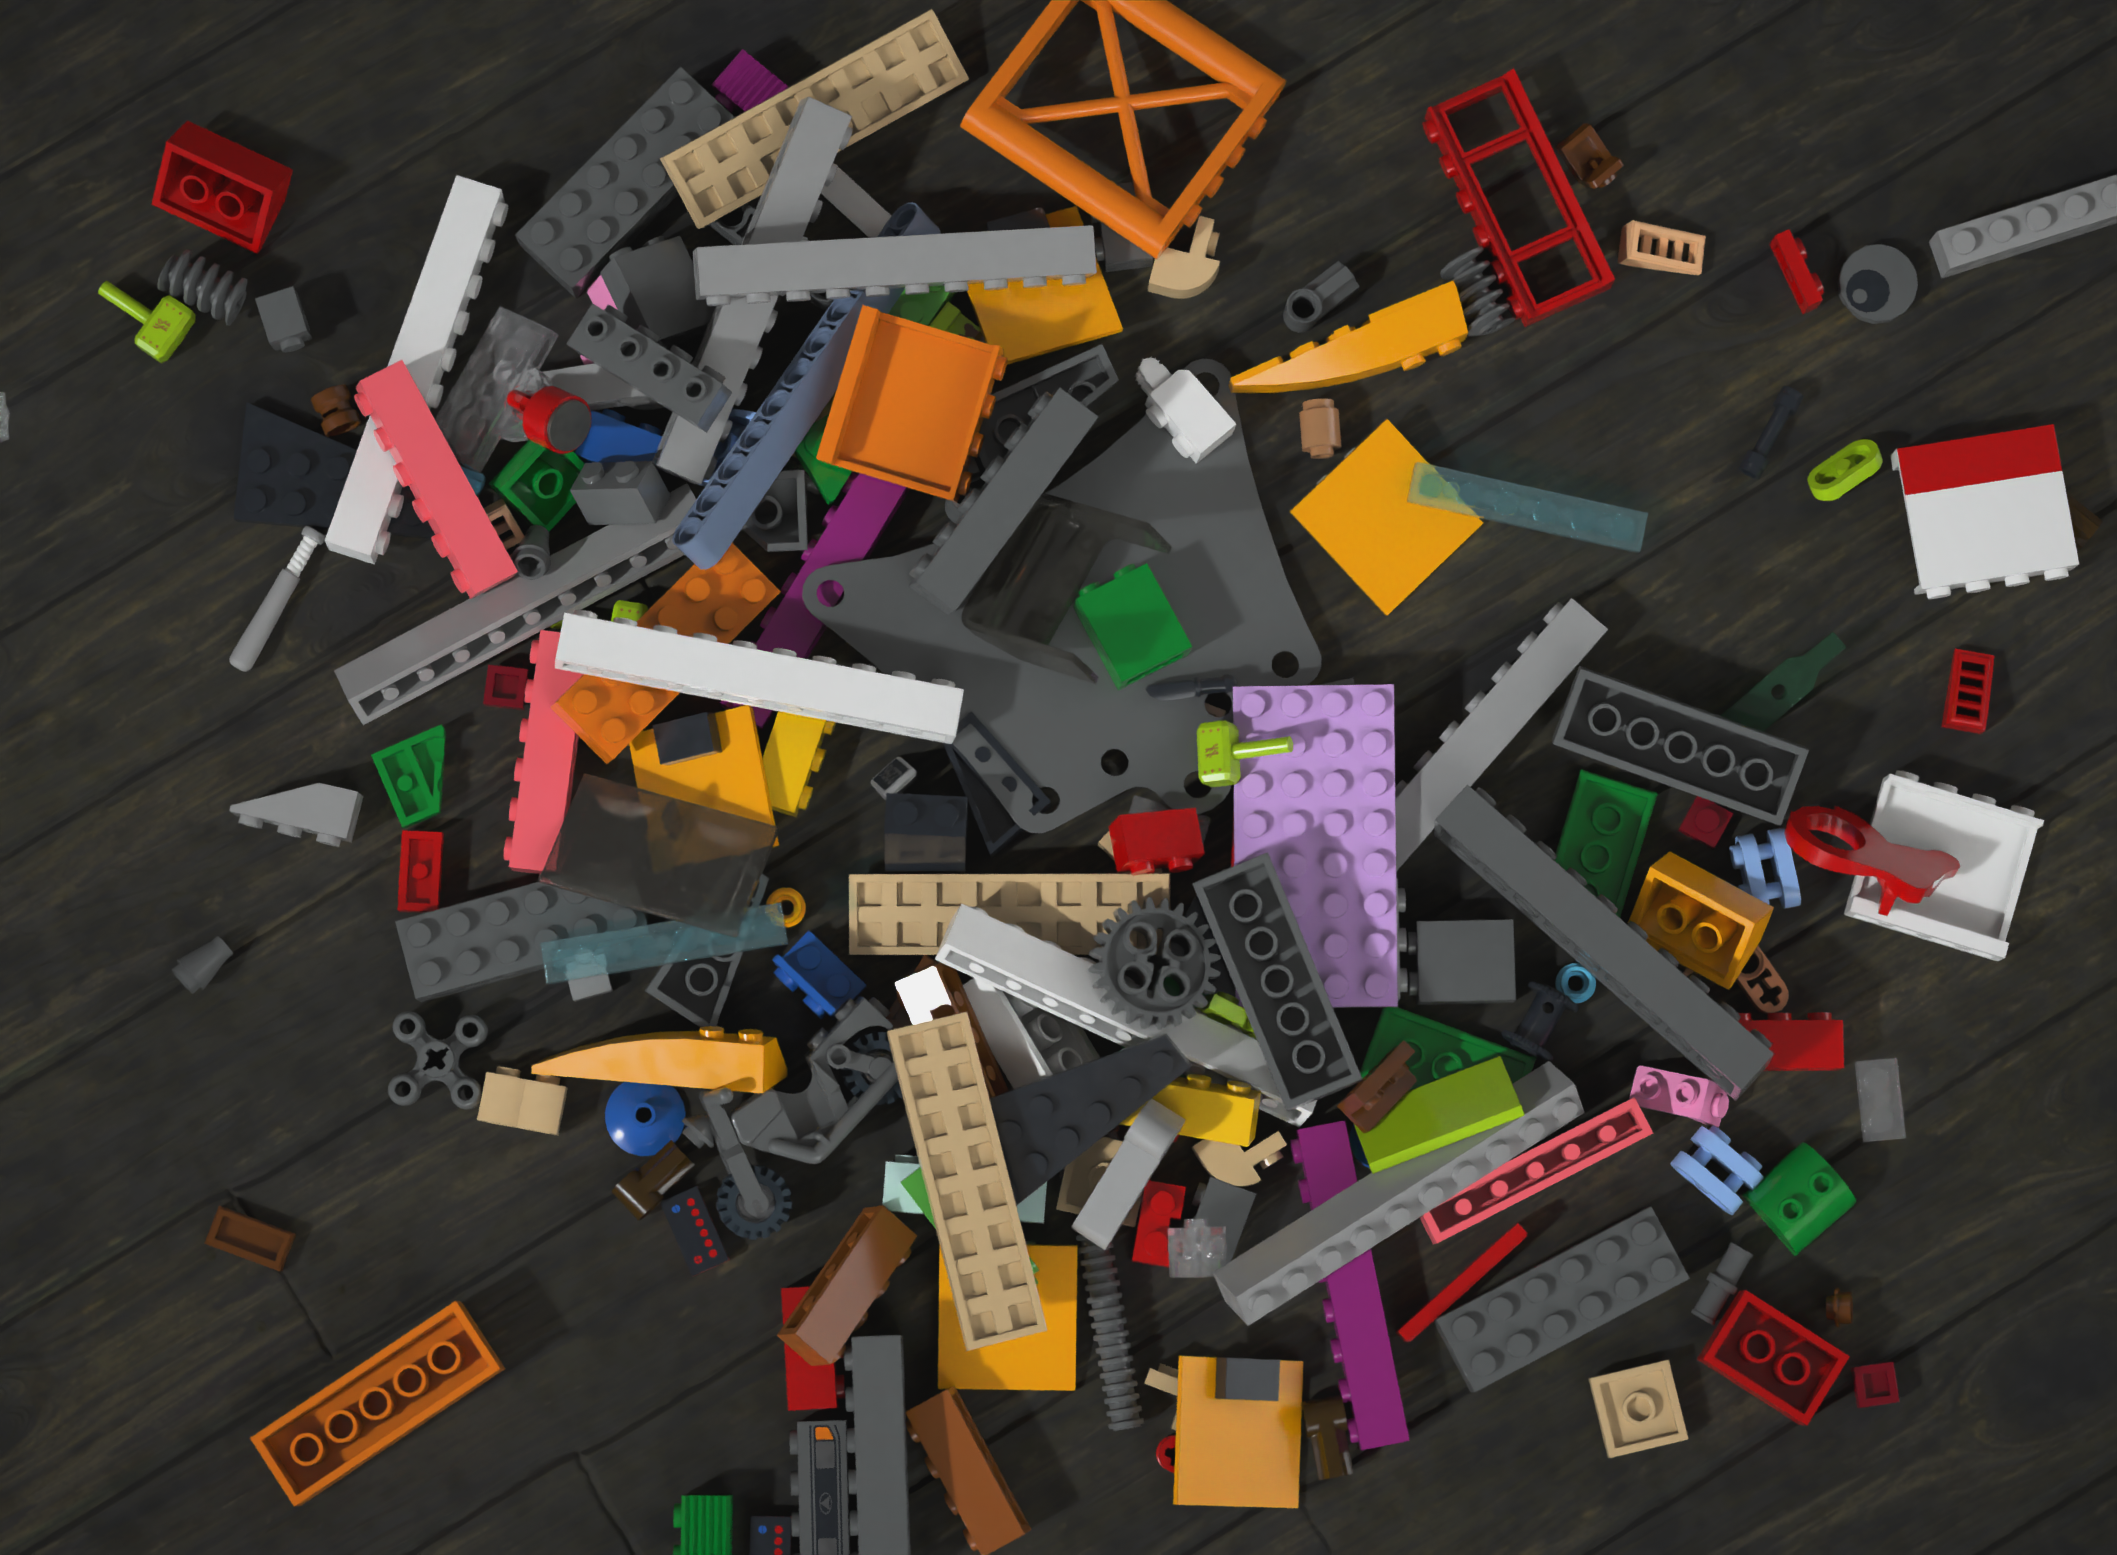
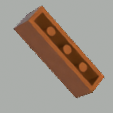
[894,962,1009,1098]
[777,1205,917,1366]
[905,1386,1032,1555]

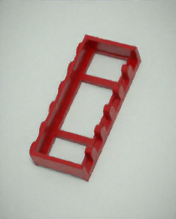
[1422,68,1615,327]

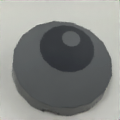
[1837,244,1918,324]

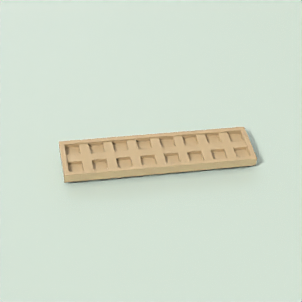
[660,9,969,229]
[849,873,1171,955]
[887,1012,1048,1351]

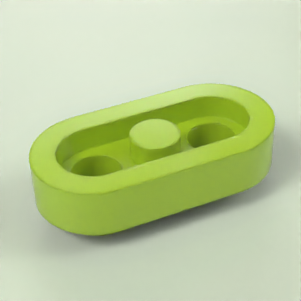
[1807,439,1883,501]

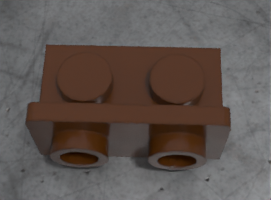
[1337,1040,1417,1133]

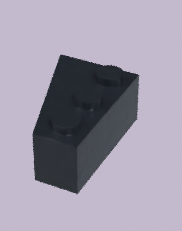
[943,712,1052,859]

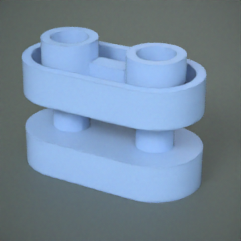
[1729,827,1801,909]
[1670,1125,1764,1215]

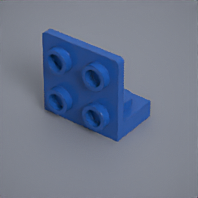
[772,930,867,1021]

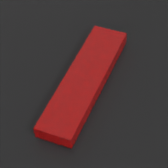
[1395,1223,1528,1342]

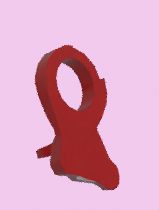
[1784,806,1960,916]

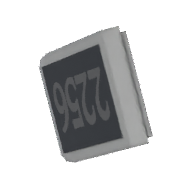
[871,757,918,800]

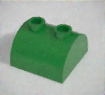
[489,439,585,532]
[1742,1142,1857,1256]

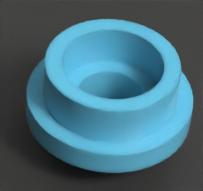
[1555,963,1596,1004]

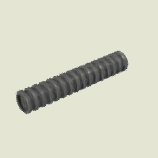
[1076,1234,1144,1431]

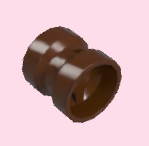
[311,384,362,437]

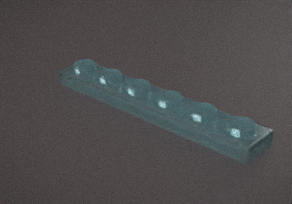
[1407,462,1648,553]
[541,903,788,984]

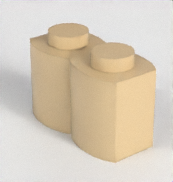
[477,1066,568,1136]

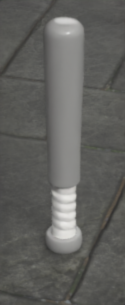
[229,526,326,672]

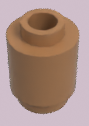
[1299,398,1342,459]

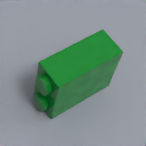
[1073,563,1193,691]

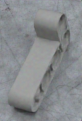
[505,363,664,422]
[1071,1098,1186,1250]

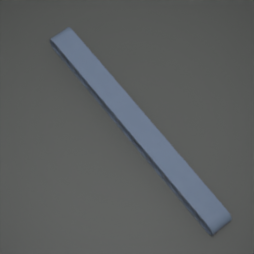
[672,202,941,570]

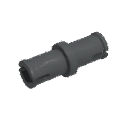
[1691,1242,1753,1326]

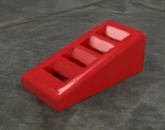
[1941,648,1995,734]

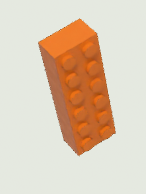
[550,543,781,764]
[250,1301,505,1507]

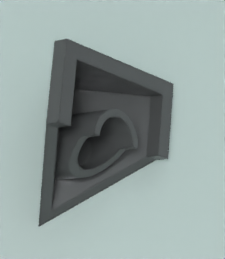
[742,470,808,552]

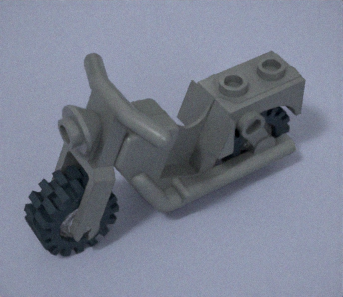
[682,996,903,1240]

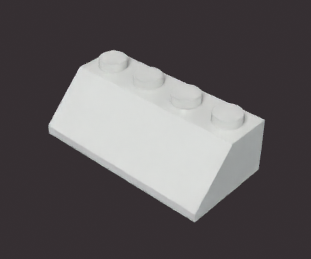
[963,978,1100,1089]

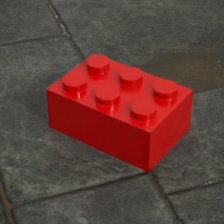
[1697,1290,1850,1426]

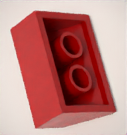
[152,120,293,253]

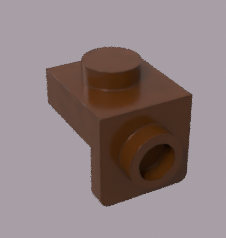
[1555,123,1624,189]

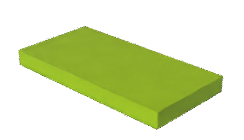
[1353,1056,1525,1174]

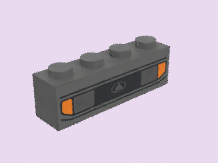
[790,1420,851,1555]

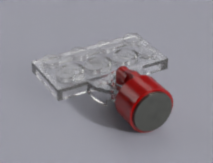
[435,306,591,473]

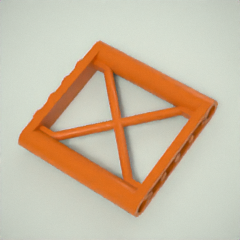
[960,0,1287,259]

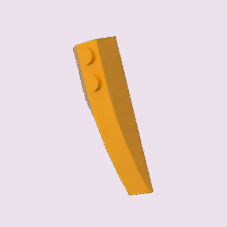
[1229,280,1468,393]
[532,1026,787,1093]

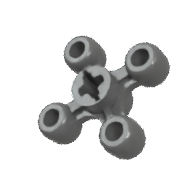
[388,1011,488,1110]

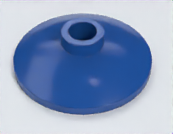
[605,1082,686,1156]

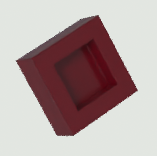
[483,665,529,710]
[1677,796,1733,850]
[1851,1362,1900,1408]

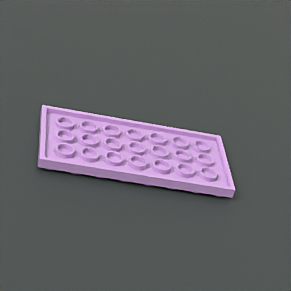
[1233,684,1398,1008]

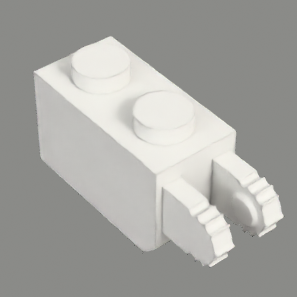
[1135,356,1236,464]

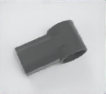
[1283,261,1360,333]

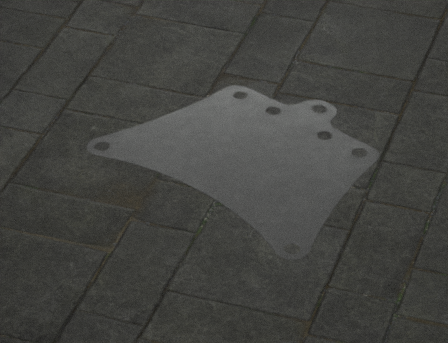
[802,359,1322,833]

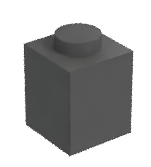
[255,286,313,353]

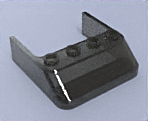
[961,493,1172,684]

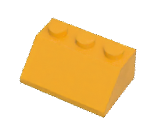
[1628,851,1774,990]

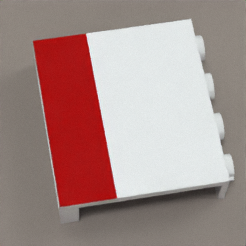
[1890,424,2079,599]

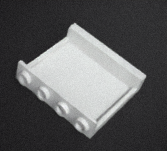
[1844,770,2044,961]

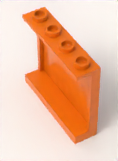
[816,305,1008,503]

